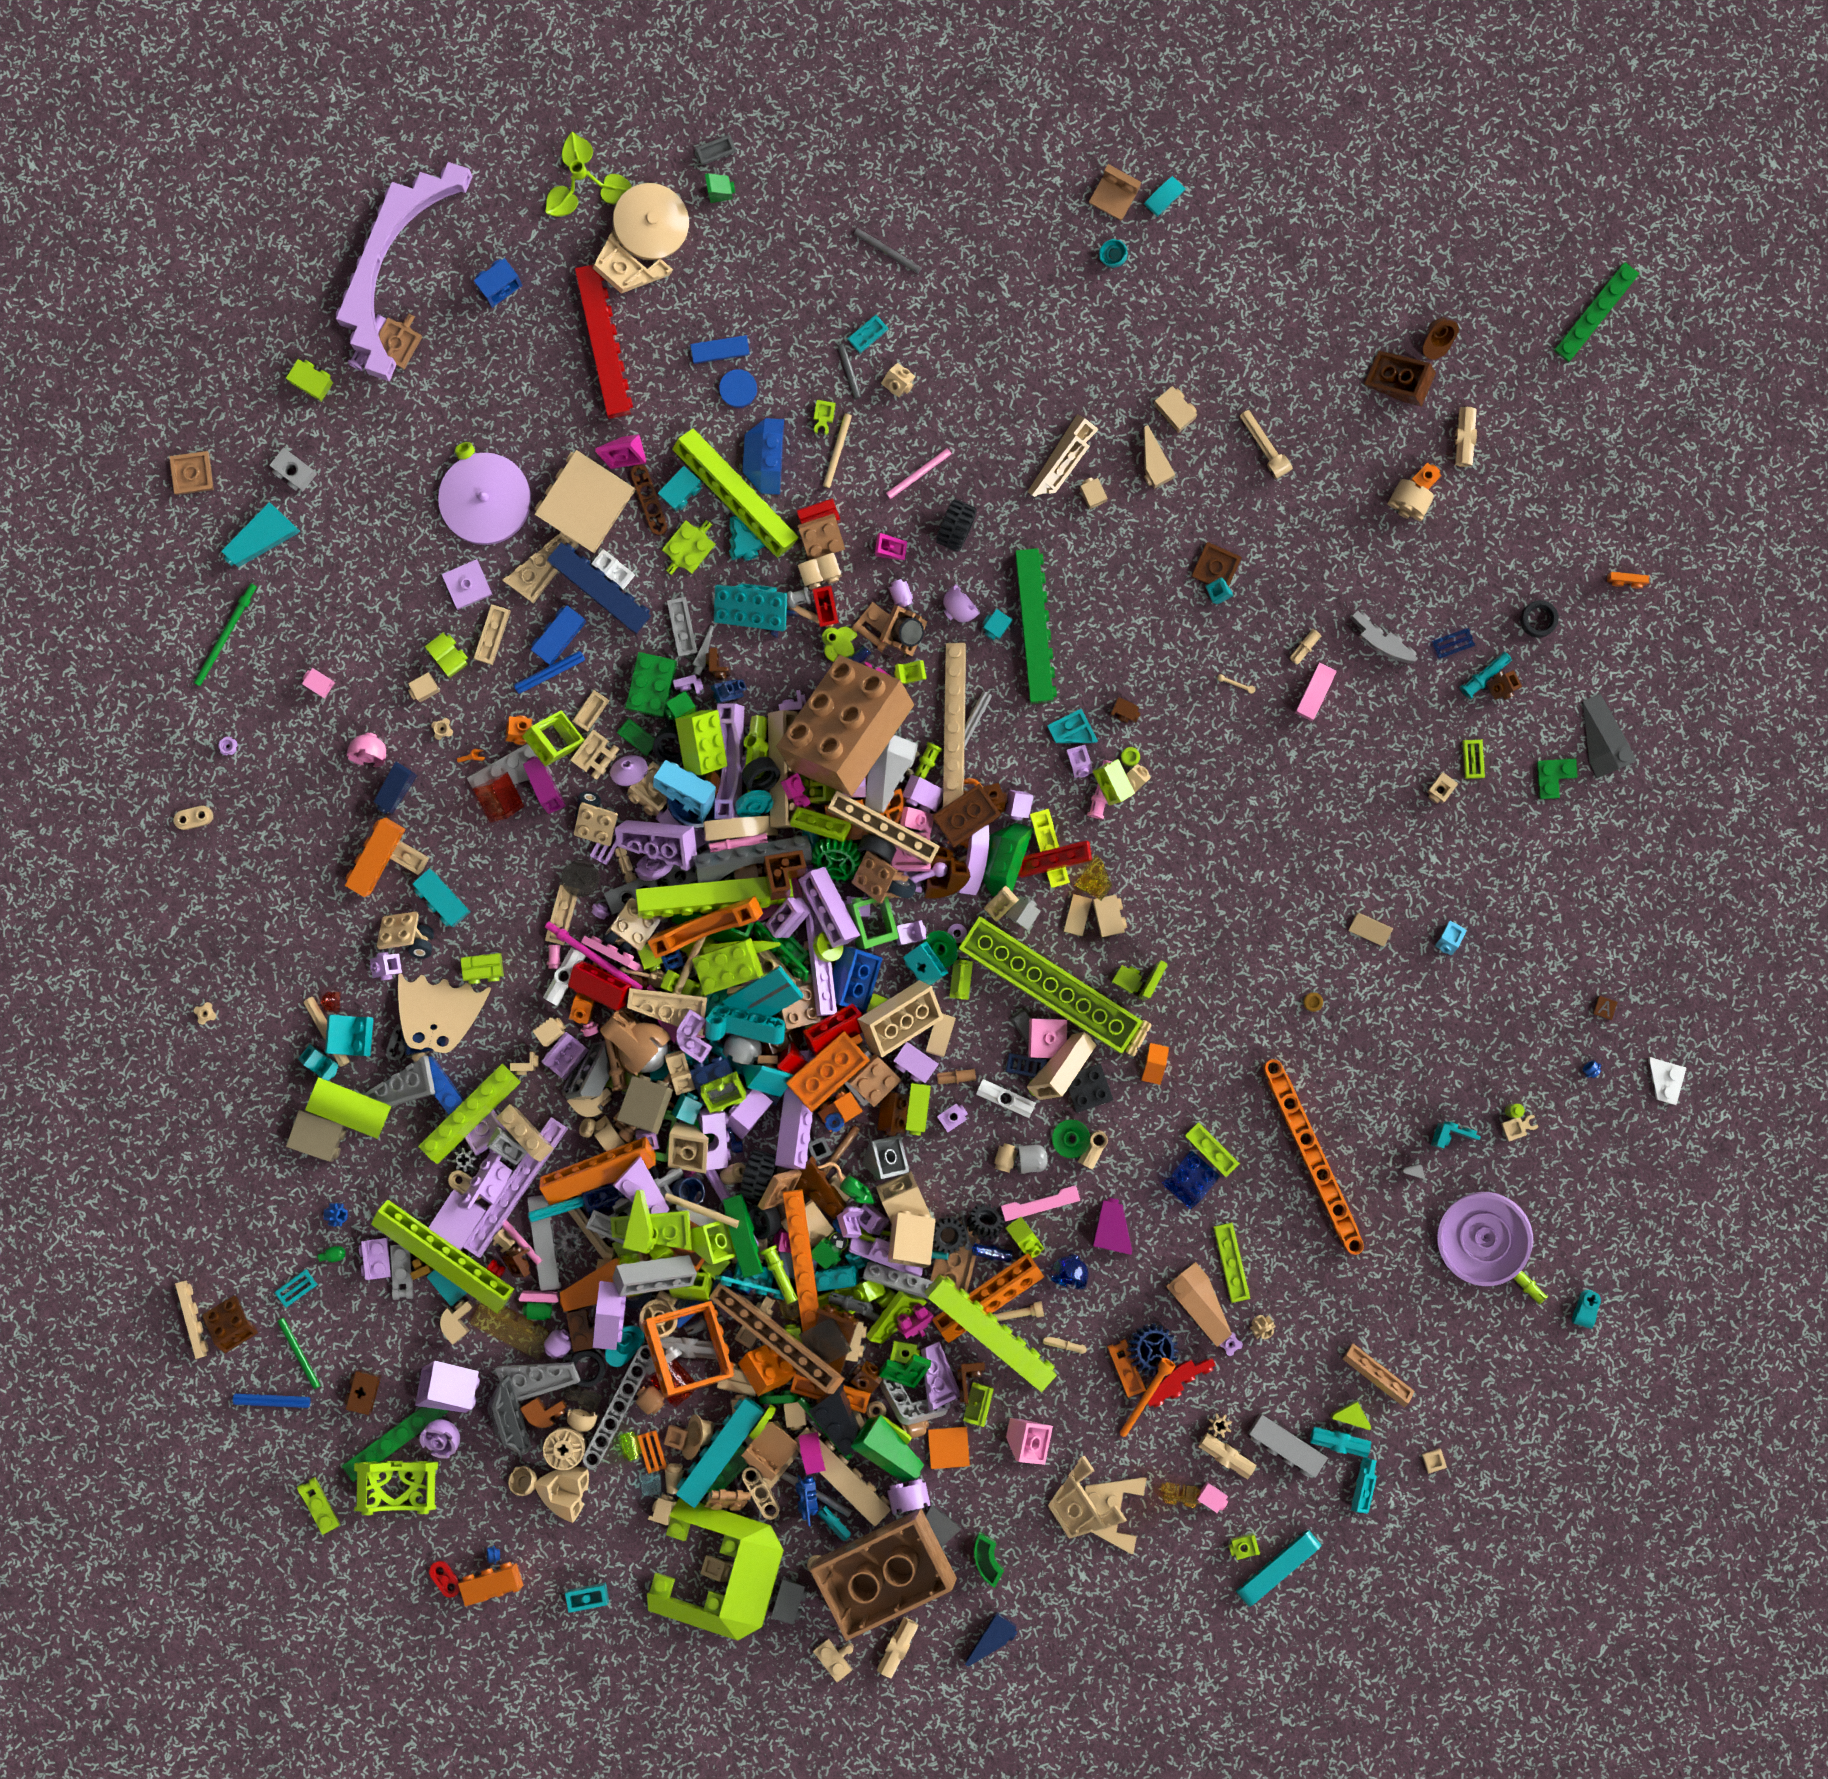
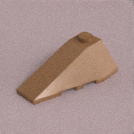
[1166,1262,1232,1347]

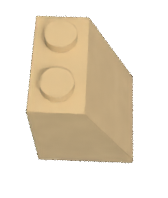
[876,1171,932,1224]

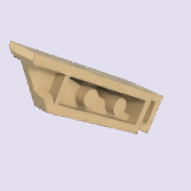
[1028,414,1098,497]

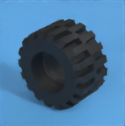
[936,499,977,552]
[740,1149,777,1201]

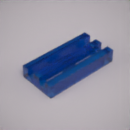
[1432,628,1475,659]

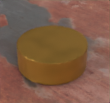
[1303,992,1323,1012]

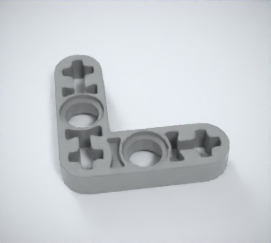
[880,1378,950,1425]

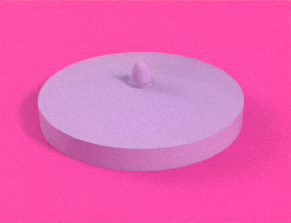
[438,453,531,545]
[1437,1192,1533,1286]

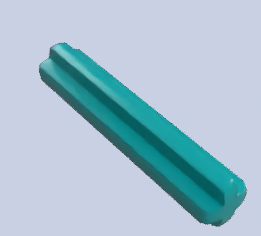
[528,1196,584,1222]

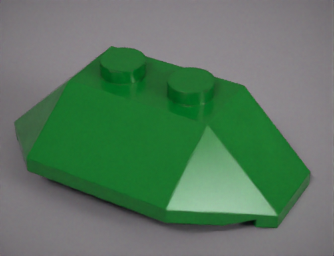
[982,823,1033,897]

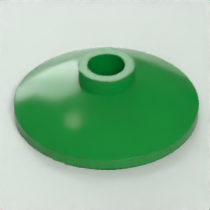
[923,930,958,968]
[1052,1119,1090,1158]

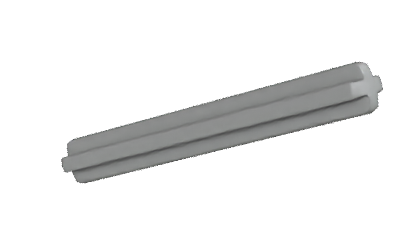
[940,691,992,777]

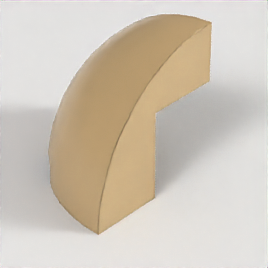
[534,1467,589,1523]

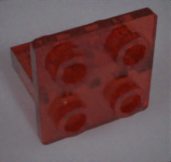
[650,1359,696,1407]

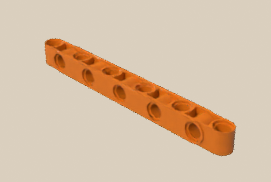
[1263,1059,1364,1255]

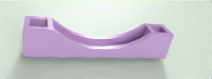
[714,703,744,820]

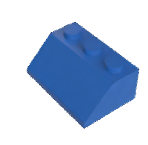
[832,946,883,1013]

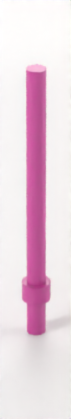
[545,921,643,990]

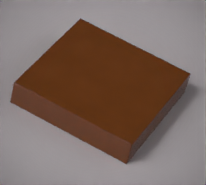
[1191,542,1242,586]

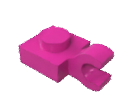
[781,773,810,808]

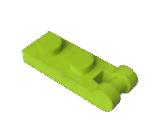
[297,1477,341,1535]

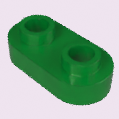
[759,1390,798,1404]

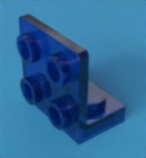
[1162,1151,1220,1210]

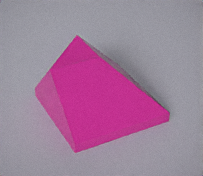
[595,434,646,469]

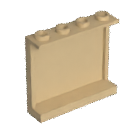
[535,450,636,553]

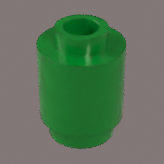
[523,1302,552,1320]

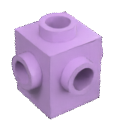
[370,952,402,981]

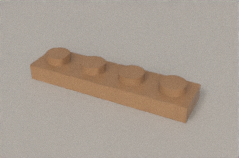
[1343,1344,1415,1408]

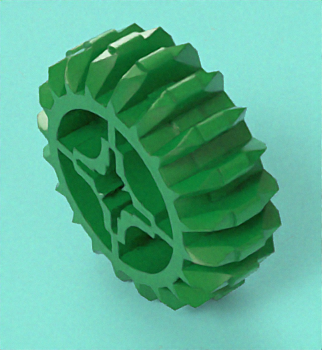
[811,837,863,882]

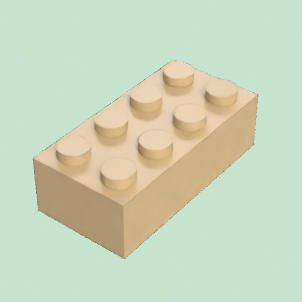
[858,980,943,1057]

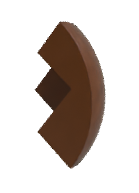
[924,846,971,899]

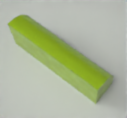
[305,1077,391,1139]

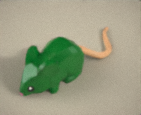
[818,1162,875,1204]

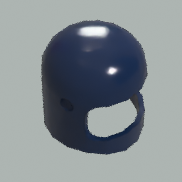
[671,1177,705,1205]

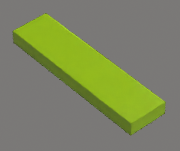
[1213,1222,1250,1303]

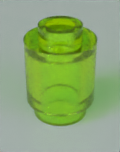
[619,1431,642,1462]

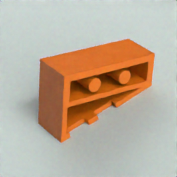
[458,1561,524,1606]

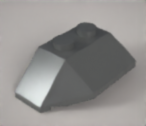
[561,1040,611,1100]
[487,1375,532,1455]

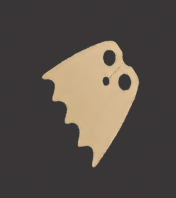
[398,973,491,1053]

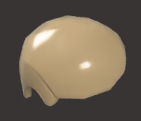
[567,1409,597,1432]
[508,1465,537,1496]

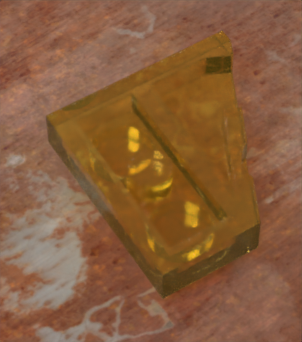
[1075,855,1112,901]

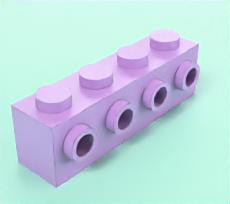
[798,867,860,948]

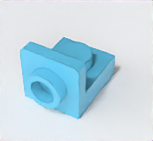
[1435,921,1467,955]

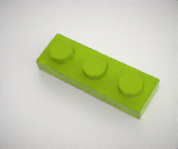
[790,807,851,842]
[1185,1122,1240,1177]

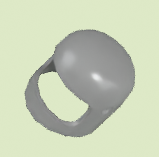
[1017,1145,1048,1174]

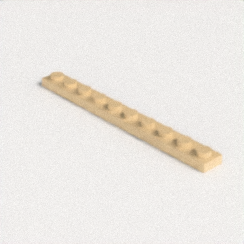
[943,643,966,808]

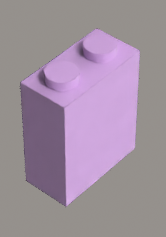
[429,1189,487,1250]

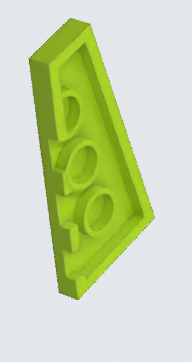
[610,1211,692,1250]

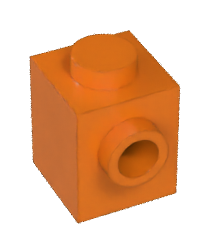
[1411,462,1441,490]
[569,993,595,1024]

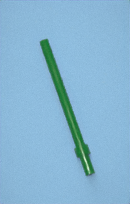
[194,583,257,686]

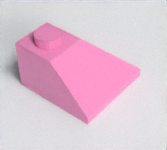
[1006,1418,1053,1465]

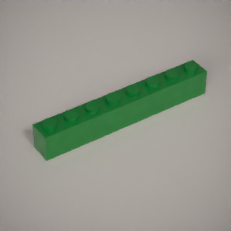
[1015,548,1057,704]

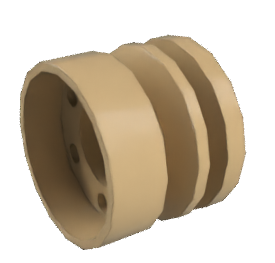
[543,1426,587,1470]

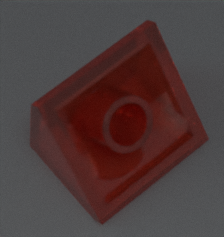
[473,772,525,823]

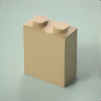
[888,1211,936,1268]

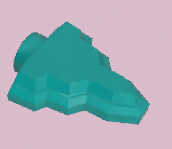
[729,515,765,561]

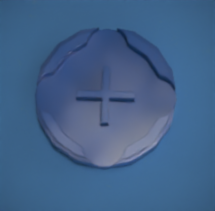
[719,369,757,408]

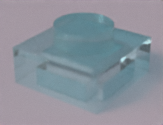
[640,1474,662,1496]

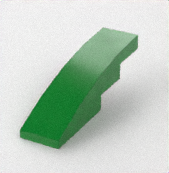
[723,1194,764,1278]

